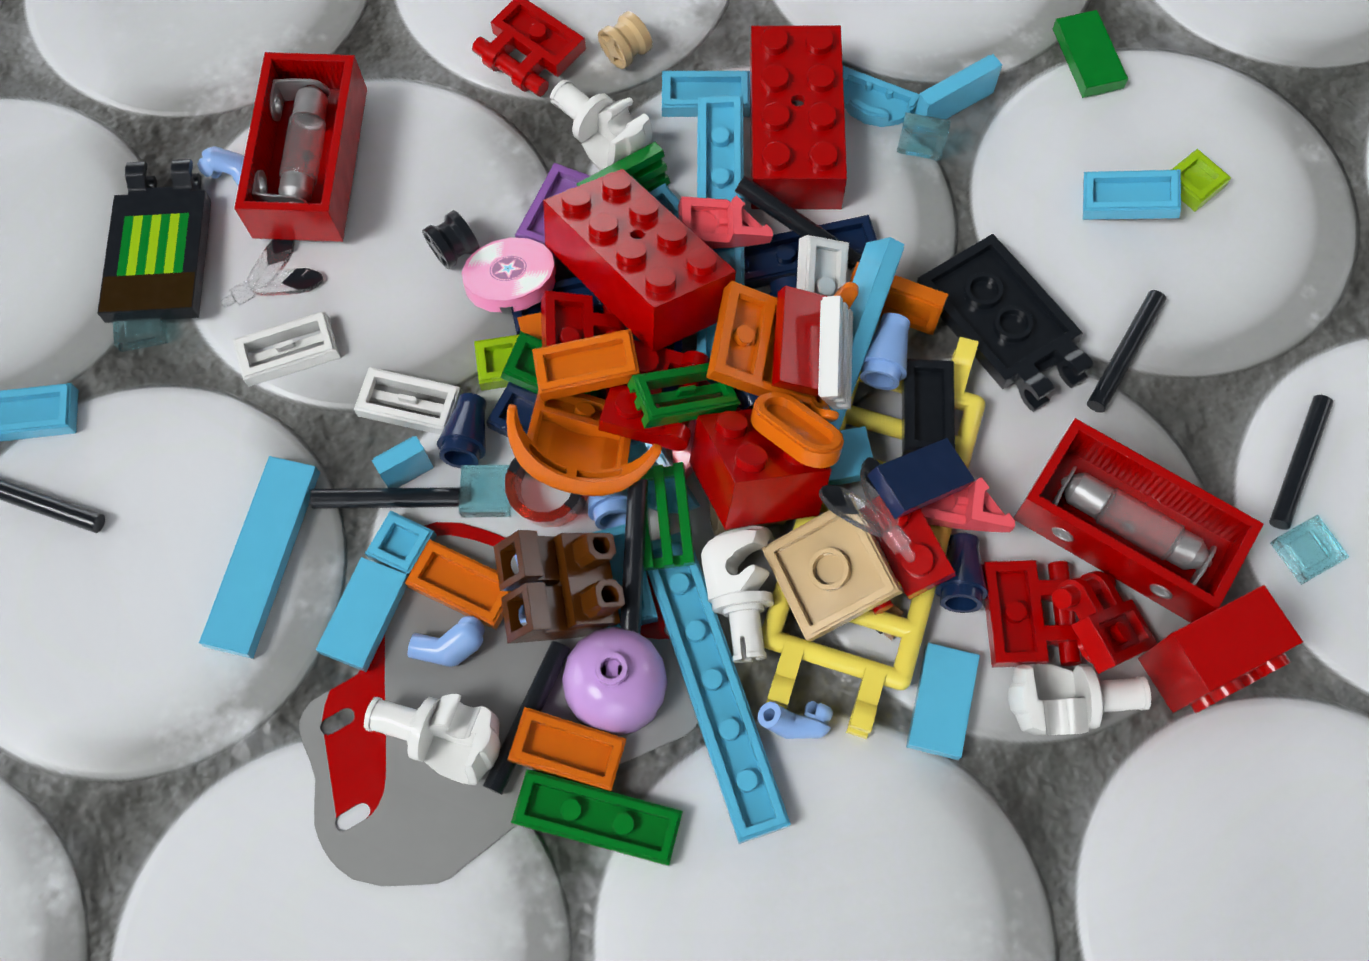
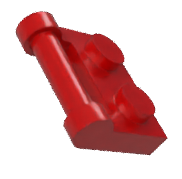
[598,340,710,451]

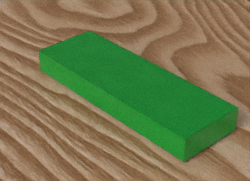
[511,769,683,866]

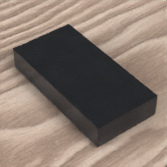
[902,359,955,456]

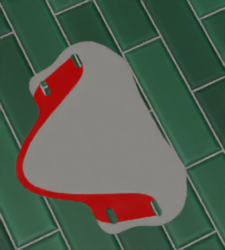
[299,522,728,886]

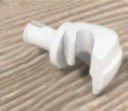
[550,80,652,171]
[701,526,774,663]
[1008,664,1151,736]
[364,694,501,785]

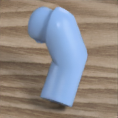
[197,146,244,186]
[407,616,485,667]
[758,701,833,739]

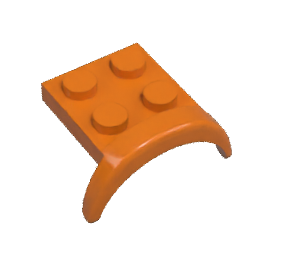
[706,281,859,422]
[506,390,662,496]

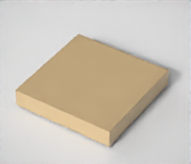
[762,498,903,642]

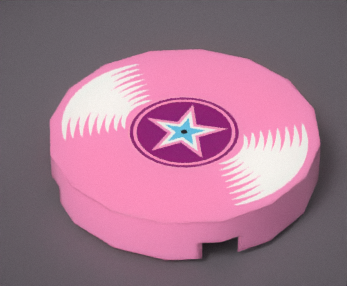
[462,237,556,313]

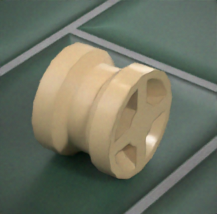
[598,11,653,69]

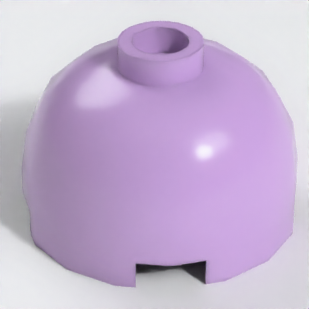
[562,627,668,736]

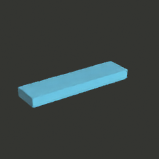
[828,237,904,430]
[199,456,320,659]

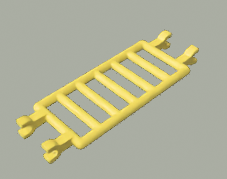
[762,337,985,739]

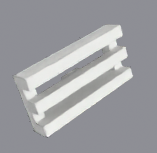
[818,296,853,410]
[233,311,341,387]
[354,367,463,435]

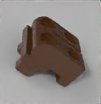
[494,530,625,644]

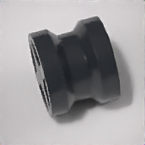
[422,210,480,269]

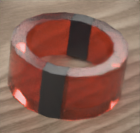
[505,457,588,527]

